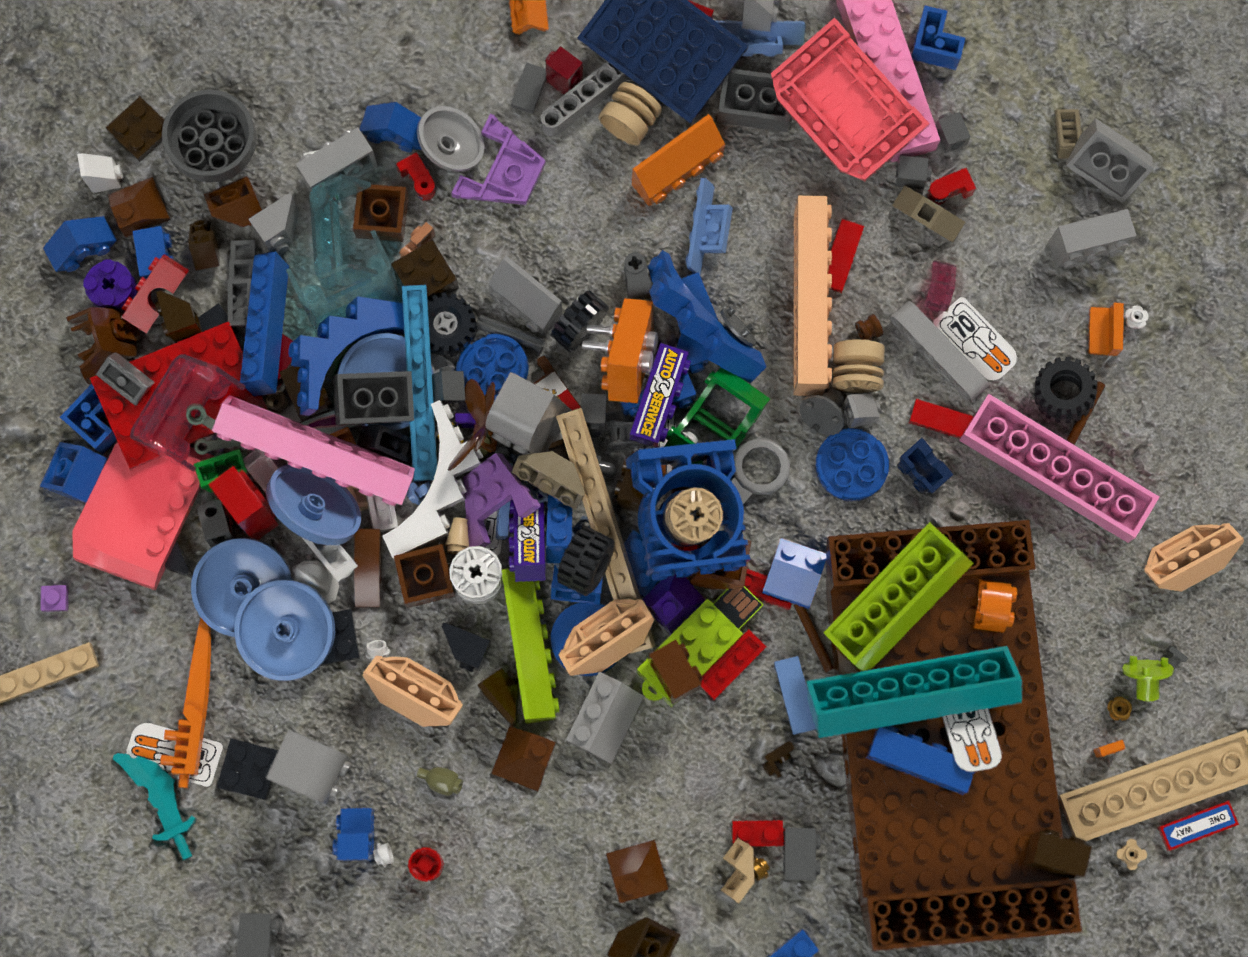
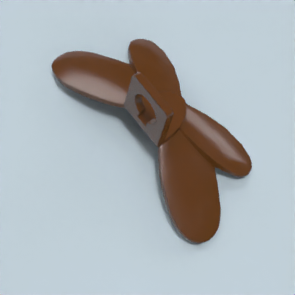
[448,379,497,471]

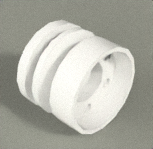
[450,546,503,604]

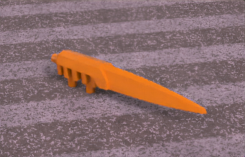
[160,617,211,788]

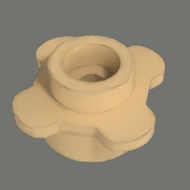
[1116,839,1147,870]

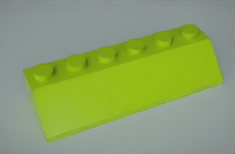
[823,522,974,671]
[501,569,560,724]

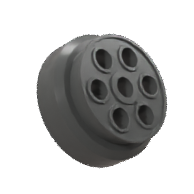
[162,90,257,182]

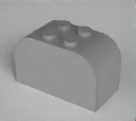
[486,372,572,455]
[266,730,351,804]

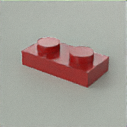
[732,820,784,847]

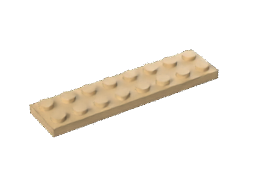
[1058,730,1248,841]

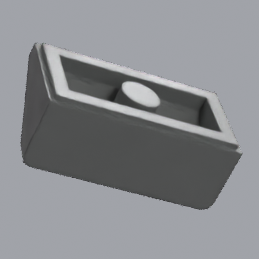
[96,353,154,406]

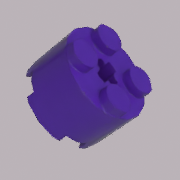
[83,259,138,313]

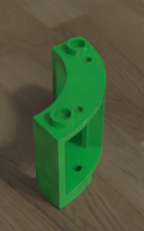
[664,367,770,465]

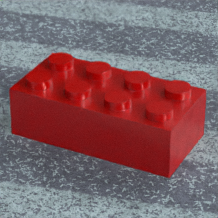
[208,466,279,540]

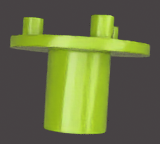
[1122,656,1174,701]

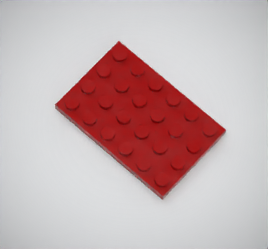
[90,321,268,469]

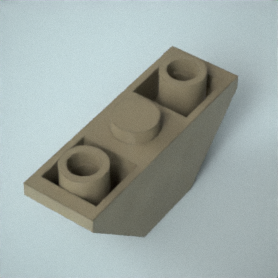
[892,185,966,242]
[511,451,585,510]

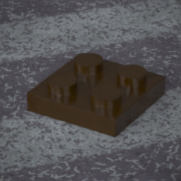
[105,96,164,162]

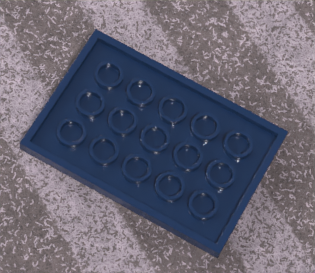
[577,0,748,124]

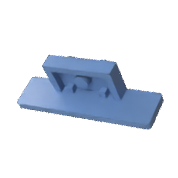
[716,21,805,57]
[686,178,733,275]

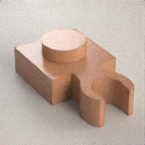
[399,222,435,257]

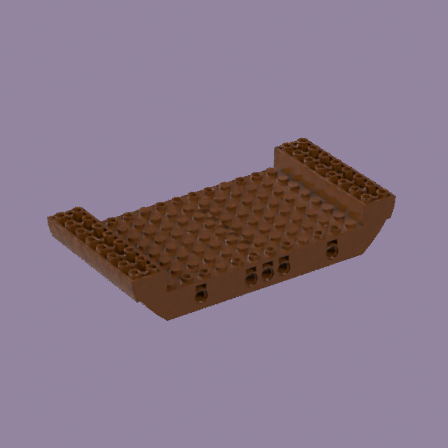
[826,520,1082,951]

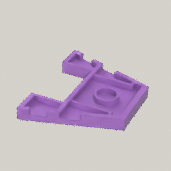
[451,114,546,205]
[463,453,541,548]

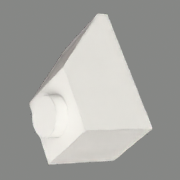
[77,153,123,193]

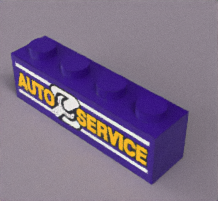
[630,343,691,448]
[509,488,546,582]

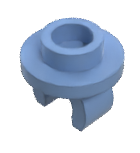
[407,482,431,505]

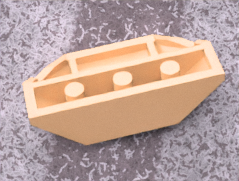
[1144,523,1244,592]
[559,599,654,676]
[363,656,463,727]

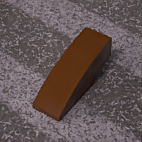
[354,529,382,608]

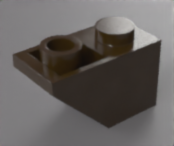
[188,220,220,271]
[155,291,203,343]

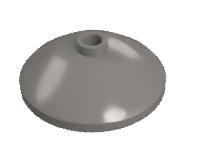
[417,106,484,172]

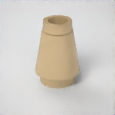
[445,517,469,555]

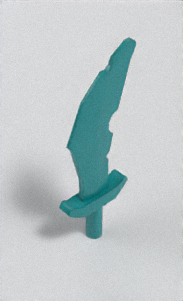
[113,753,197,861]

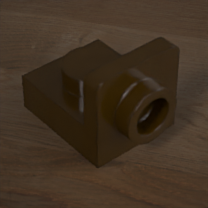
[762,740,795,779]

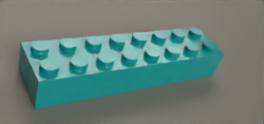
[806,646,1022,738]

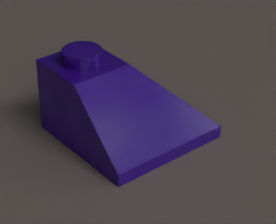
[642,574,705,635]

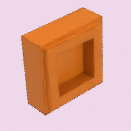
[1093,739,1126,758]

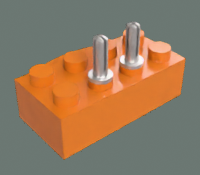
[582,298,658,404]

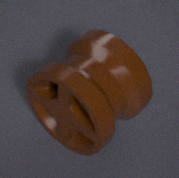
[855,314,884,341]

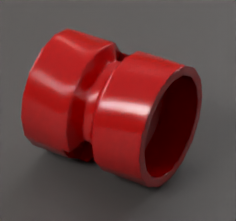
[408,847,444,882]

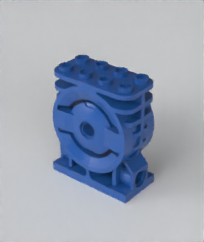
[626,439,751,581]

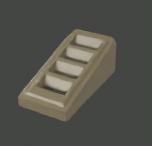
[1055,109,1082,159]

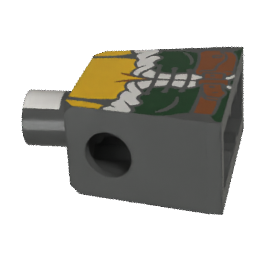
[197,492,237,548]

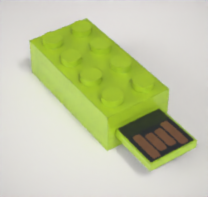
[636,586,764,708]

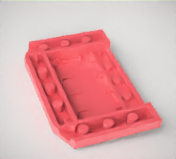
[771,18,930,181]
[72,442,215,591]

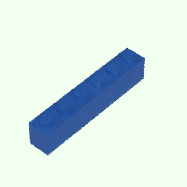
[240,251,289,397]

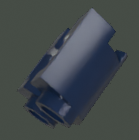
[897,438,954,494]

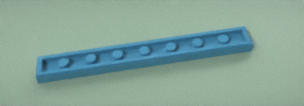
[402,285,437,482]

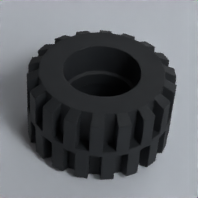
[1034,357,1097,423]
[557,526,614,596]

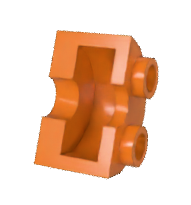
[973,579,1017,633]

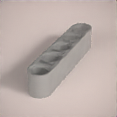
[541,62,630,137]
[890,301,989,402]

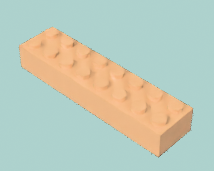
[793,196,832,396]

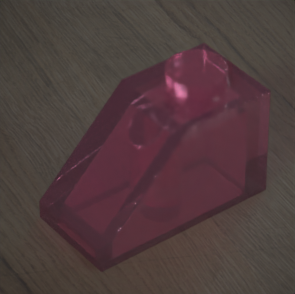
[924,260,956,312]

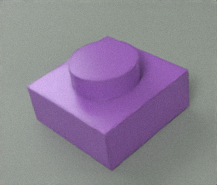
[41,585,68,612]

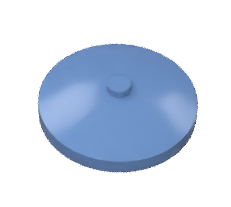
[337,333,434,431]
[266,465,361,545]
[191,537,292,637]
[234,580,335,681]

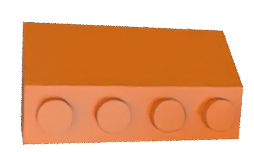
[632,114,725,207]

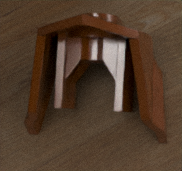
[66,307,140,385]

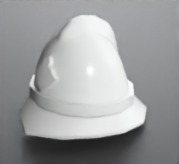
[291,560,339,604]

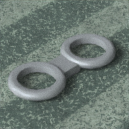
[732,438,790,505]

